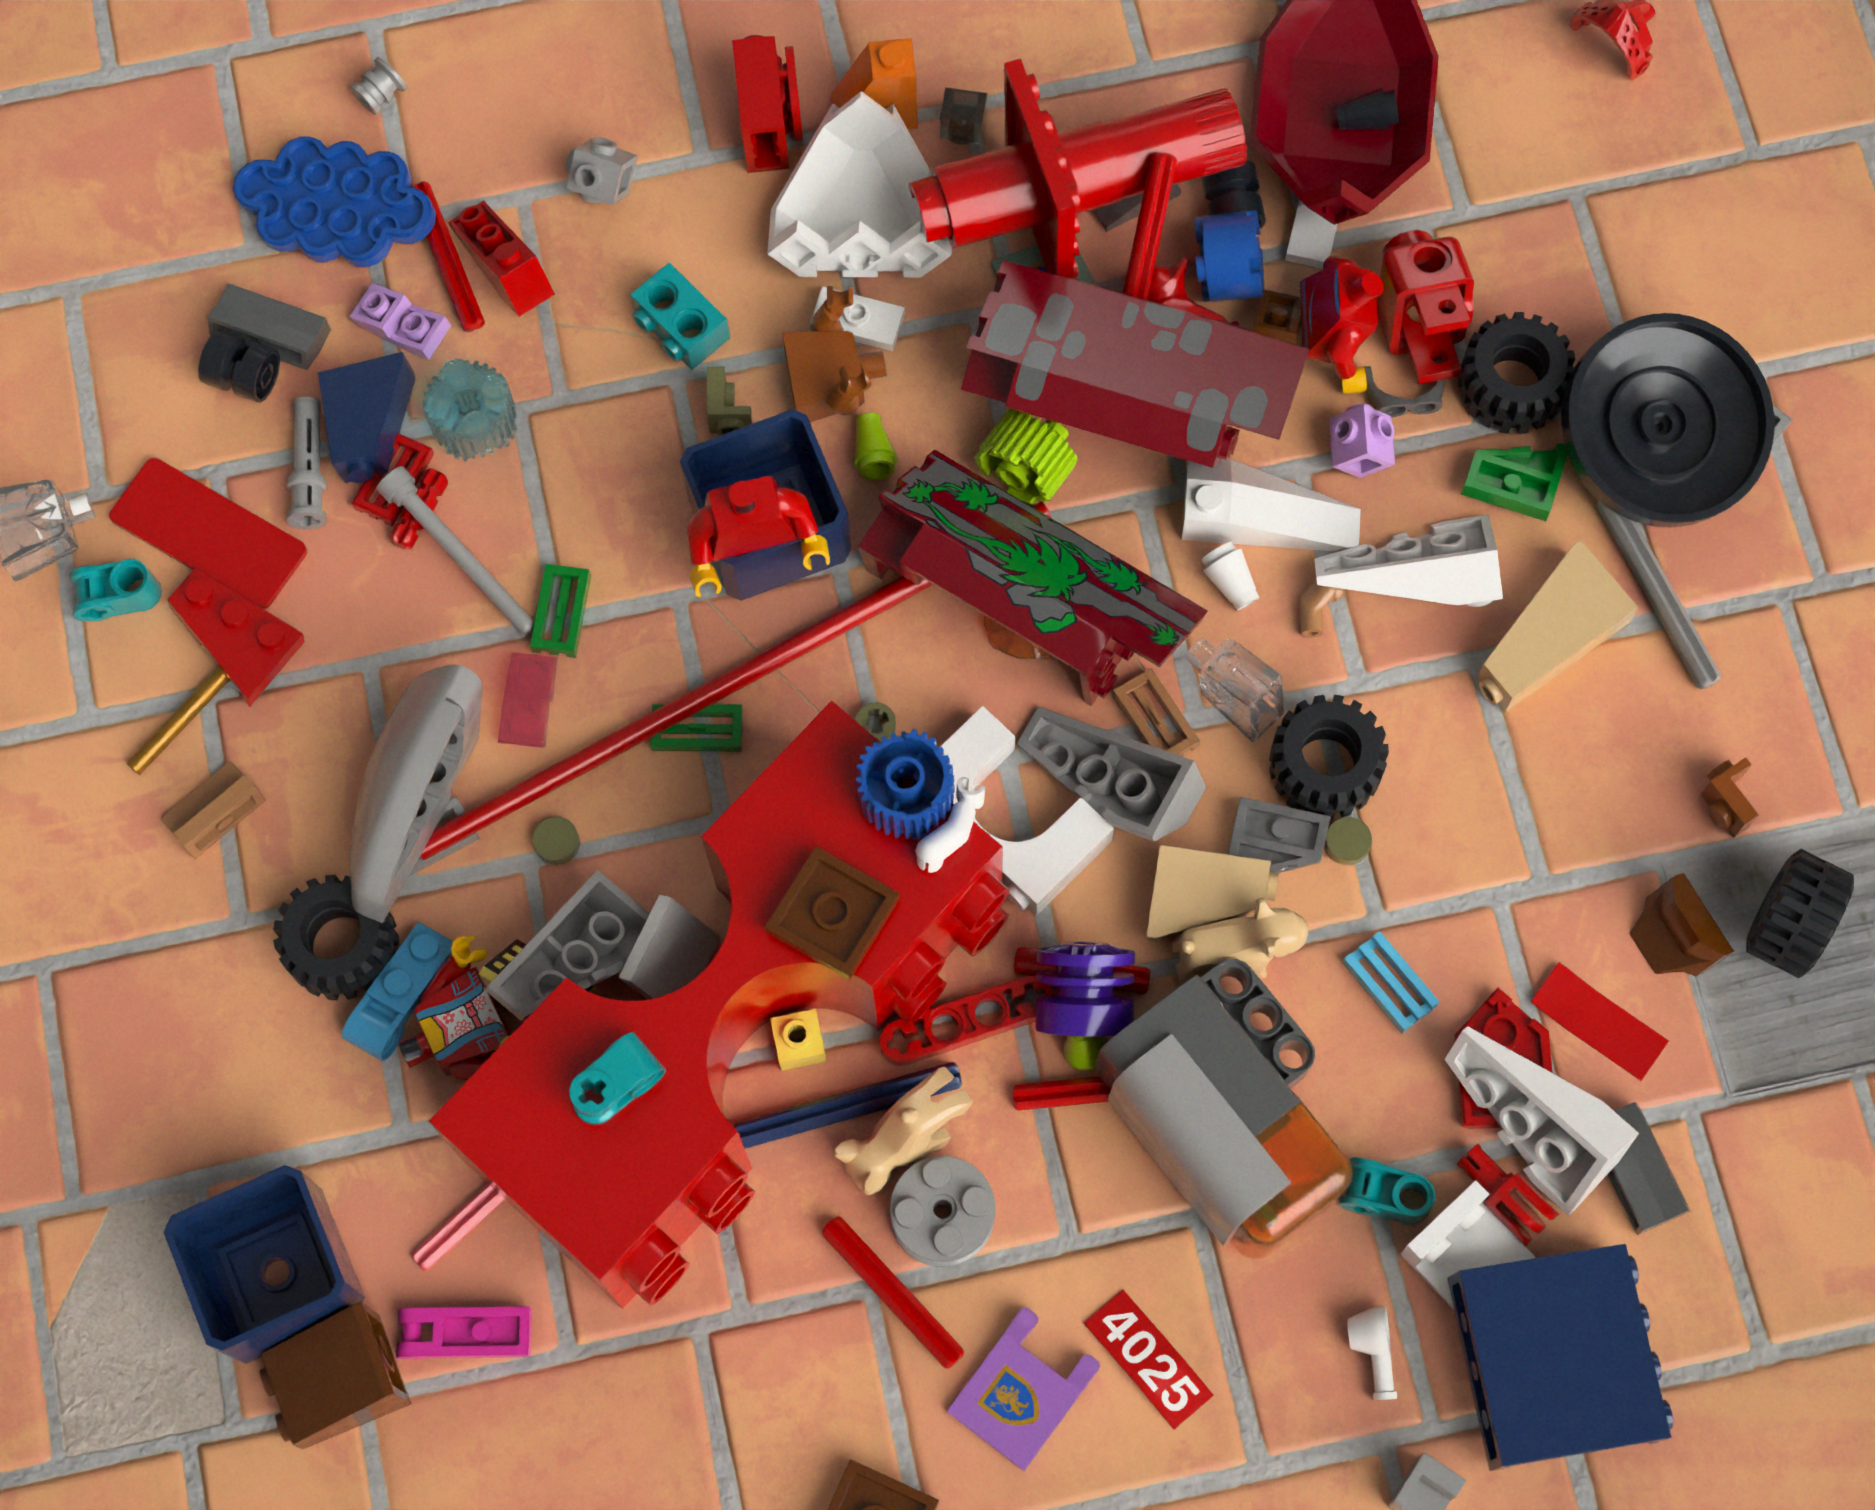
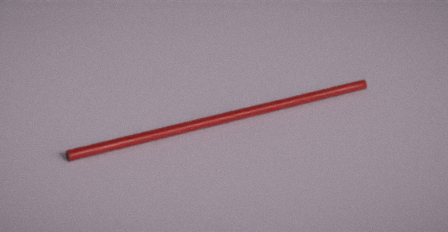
[421,502,1051,860]

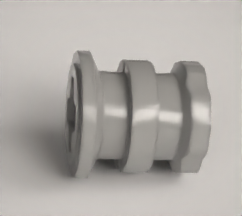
[349,57,407,115]

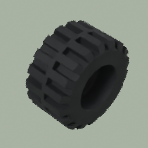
[1458,312,1576,434]
[1269,695,1389,820]
[1746,849,1854,978]
[273,874,399,1001]

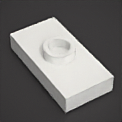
[810,286,905,352]

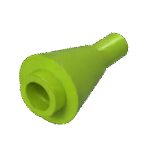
[1063,1036,1108,1070]

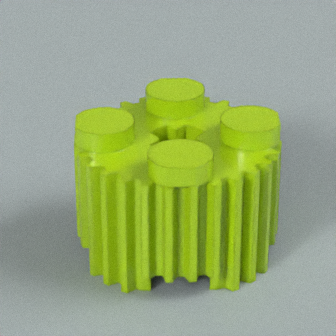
[974,408,1078,506]

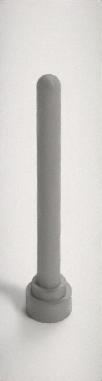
[377,466,534,634]

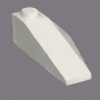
[1181,459,1361,552]
[1314,514,1503,607]

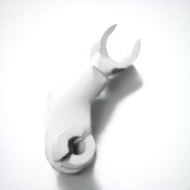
[916,777,986,873]

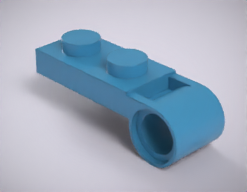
[342,922,453,1061]

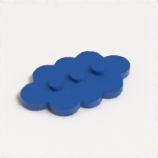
[233,137,436,267]

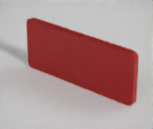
[109,458,307,609]

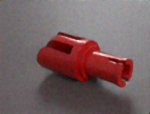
[1457,1144,1559,1247]

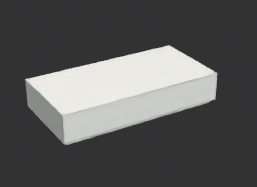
[1285,199,1338,269]

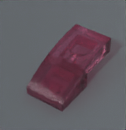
[498,652,558,748]

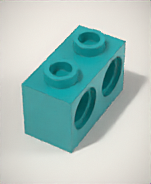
[630,262,730,370]

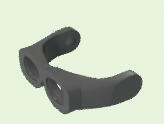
[1364,359,1445,418]

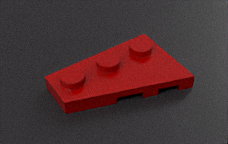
[168,568,305,707]

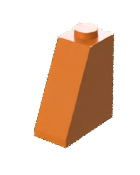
[830,38,918,129]

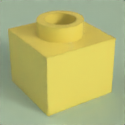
[770,1009,827,1071]

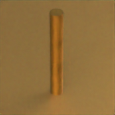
[126,667,230,775]

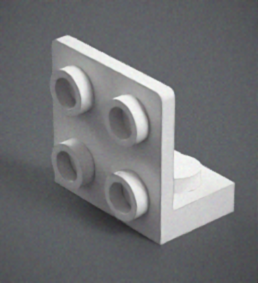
[1400,1180,1535,1310]

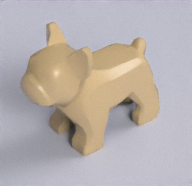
[1172,898,1308,985]
[833,1066,973,1195]

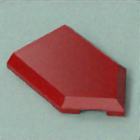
[1454,987,1553,1129]

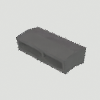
[208,283,331,370]
[1608,1102,1691,1235]

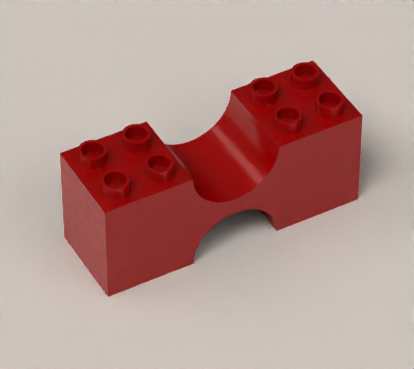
[429,700,1009,1309]

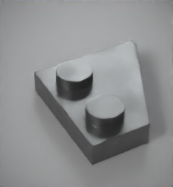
[1228,797,1331,873]

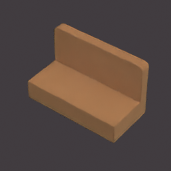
[161,762,266,859]

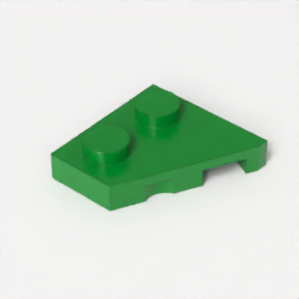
[1461,443,1568,521]

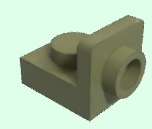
[707,366,753,435]

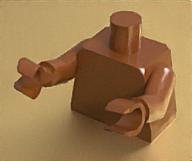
[782,286,887,423]

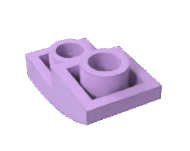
[349,283,451,360]

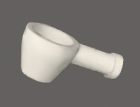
[1348,1307,1398,1400]

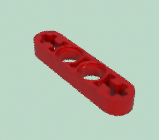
[879,975,1053,1066]

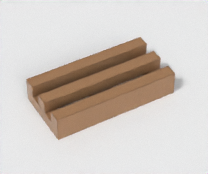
[1113,668,1200,756]

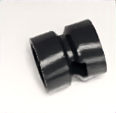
[1201,160,1266,229]
[198,330,280,403]

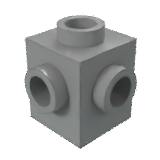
[565,137,637,205]

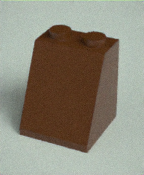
[259,1302,411,1450]

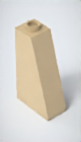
[1477,540,1639,713]

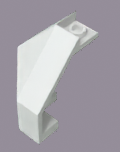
[767,91,952,278]

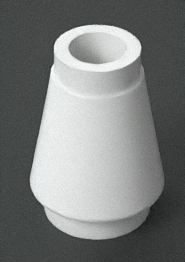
[1201,542,1260,611]

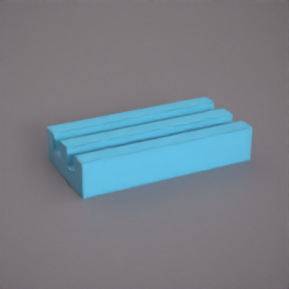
[1342,931,1440,1034]

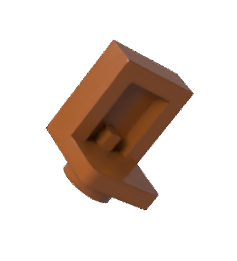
[1700,758,1759,838]

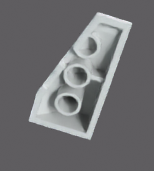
[1444,1027,1639,1216]

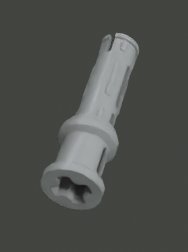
[287,397,326,530]

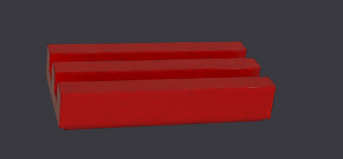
[352,433,434,527]

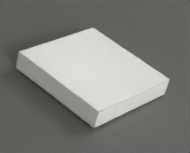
[619,894,721,1000]

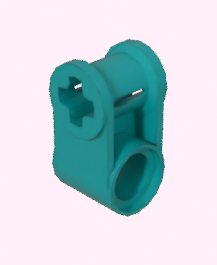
[70,559,162,622]
[570,1032,666,1125]
[1339,1157,1435,1225]

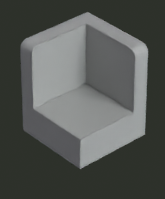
[1388,1452,1466,1510]

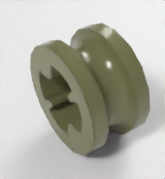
[855,702,896,743]

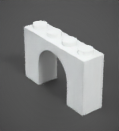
[940,706,1114,916]

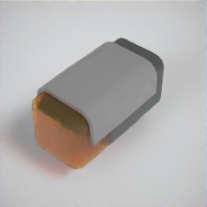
[1094,959,1353,1259]

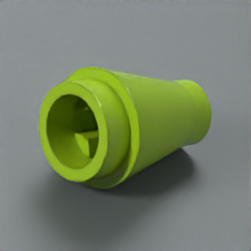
[854,412,898,481]

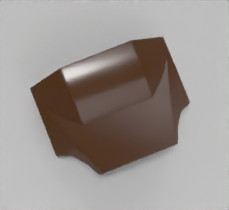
[1252,289,1313,361]
[1630,873,1734,976]

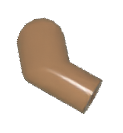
[1299,579,1345,638]

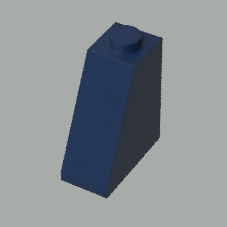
[318,352,416,483]

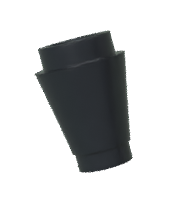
[1336,87,1400,131]

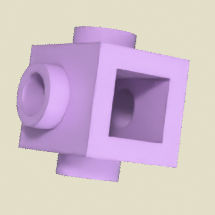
[1329,404,1395,478]

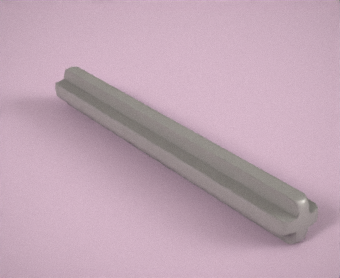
[1597,501,1721,689]

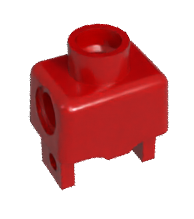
[1377,230,1475,385]

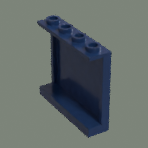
[1447,1244,1673,1471]

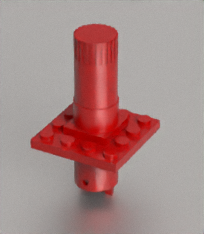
[908,58,1247,278]

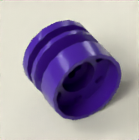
[1035,941,1135,1036]

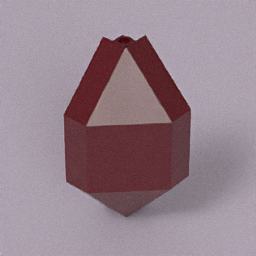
[1249,0,1439,225]

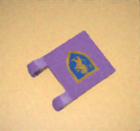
[947,1307,1100,1471]

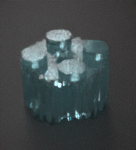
[423,358,518,462]

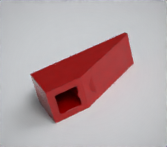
[448,200,555,317]

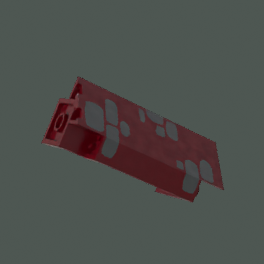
[961,260,1310,468]

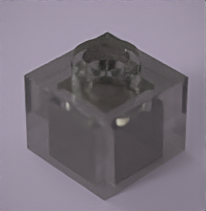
[940,87,987,145]

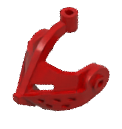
[1569,0,1655,80]

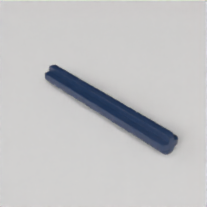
[734,1062,962,1149]

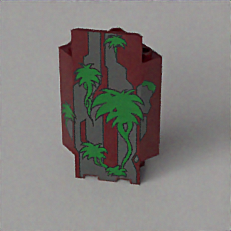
[858,449,1208,706]

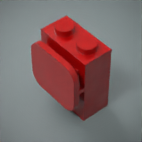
[732,35,803,173]

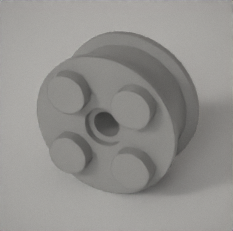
[890,1156,995,1267]

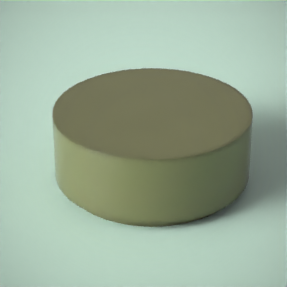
[532,817,580,865]
[1325,817,1372,865]

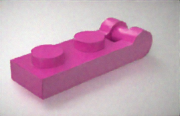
[396,1306,532,1360]

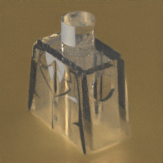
[0,480,96,581]
[1186,638,1284,743]

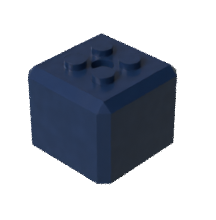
[680,409,852,601]
[164,1165,365,1364]

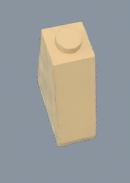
[1146,845,1279,941]

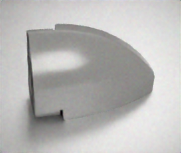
[350,664,482,923]

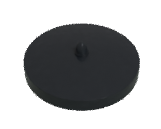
[1561,313,1775,528]

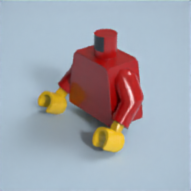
[687,476,830,598]

